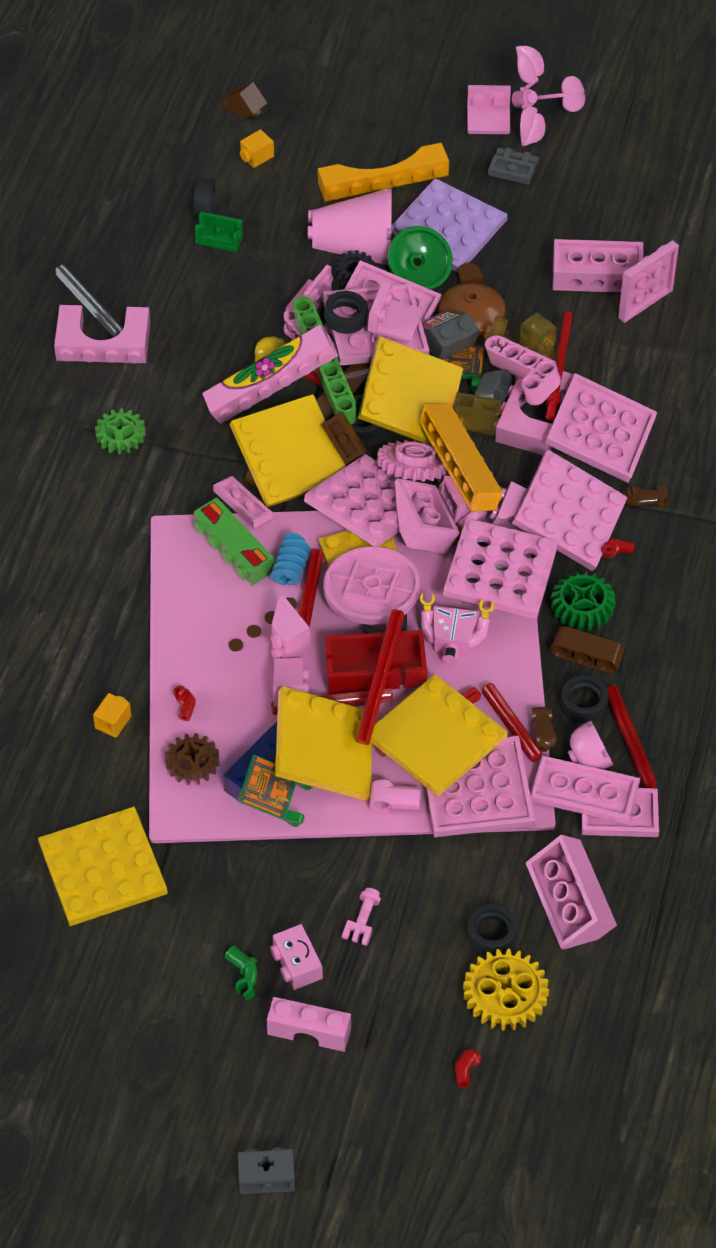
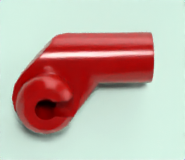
[601,538,635,558]
[173,685,196,721]
[455,1049,481,1088]

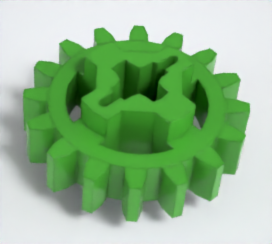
[95,408,146,454]

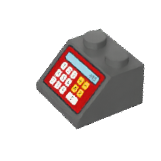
[422,308,480,360]

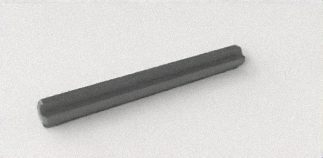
[55,265,123,337]

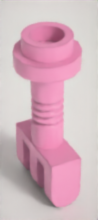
[342,888,381,946]

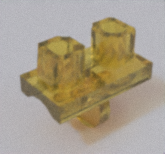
[484,316,509,350]

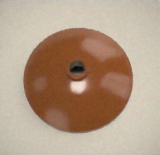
[438,283,505,336]

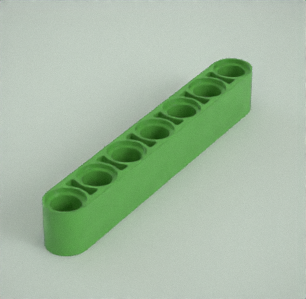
[293,296,357,424]

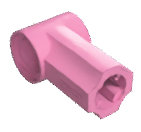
[370,780,421,813]

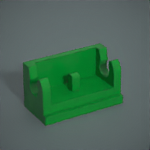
[195,211,243,252]

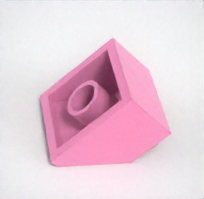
[270,595,311,659]

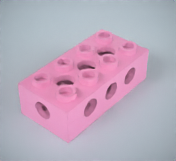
[553,239,643,292]

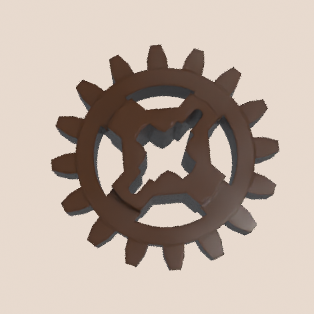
[165,733,220,785]

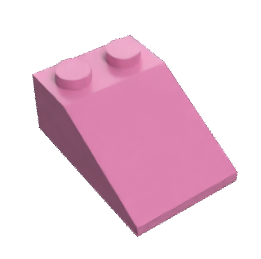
[395,478,460,554]

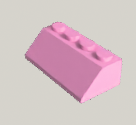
[525,835,617,949]

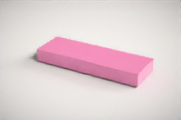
[213,476,273,528]

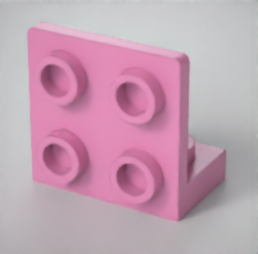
[467,85,511,134]
[286,265,333,315]
[367,281,423,343]

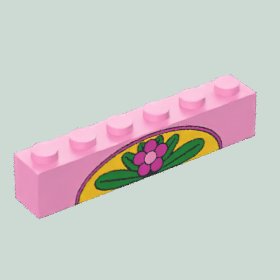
[202,325,338,424]

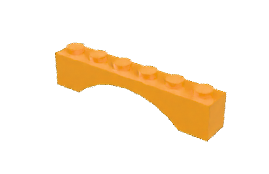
[318,143,449,202]

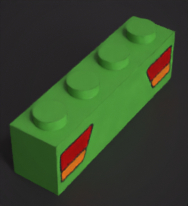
[194,498,274,586]

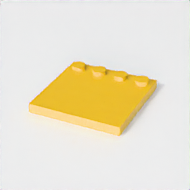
[358,336,463,445]
[229,394,346,507]
[370,674,508,797]
[275,686,372,801]

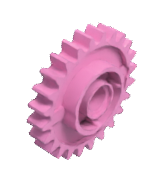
[377,440,448,482]

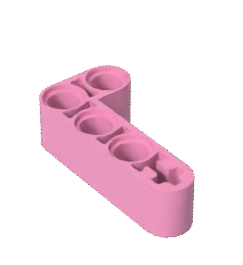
[485,335,561,405]

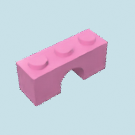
[267,997,351,1052]

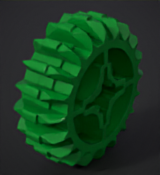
[550,571,616,632]

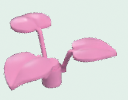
[512,46,585,146]

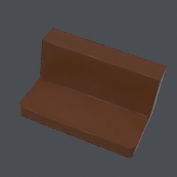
[322,412,367,464]

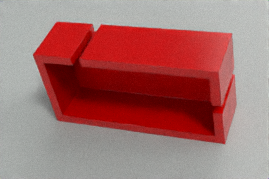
[325,630,427,693]

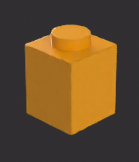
[240,129,274,168]
[93,693,131,738]

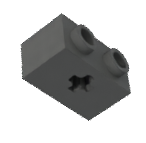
[238,1147,295,1194]

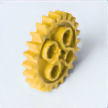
[463,949,549,1031]

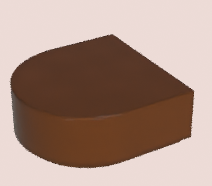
[458,263,483,284]

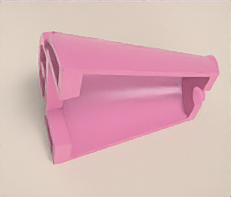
[308,189,392,265]

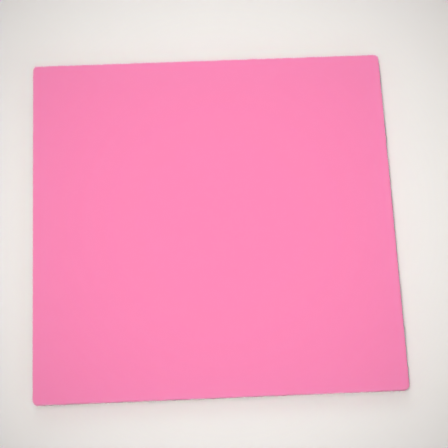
[149,510,556,843]

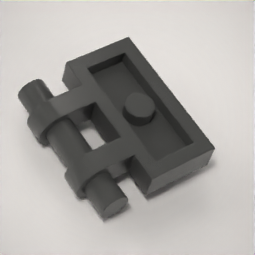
[488,147,539,185]

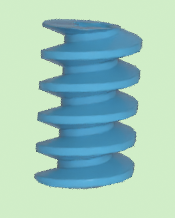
[270,533,311,585]

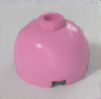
[568,721,613,770]

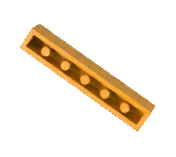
[419,403,502,512]

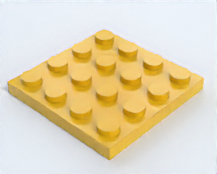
[38,806,168,926]

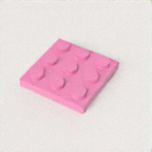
[618,240,679,323]

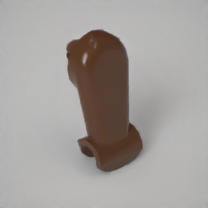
[622,486,669,507]
[532,707,557,752]

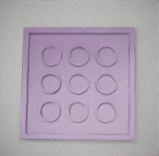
[391,178,507,273]

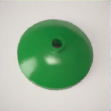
[388,226,453,290]

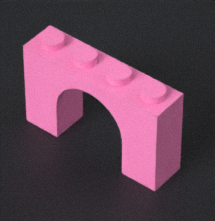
[54,305,150,363]
[493,371,574,455]

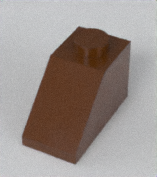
[218,82,267,118]

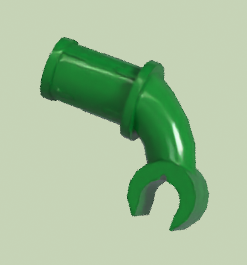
[225,945,257,1001]

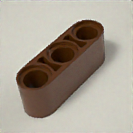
[550,626,625,673]

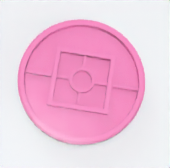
[324,547,420,625]

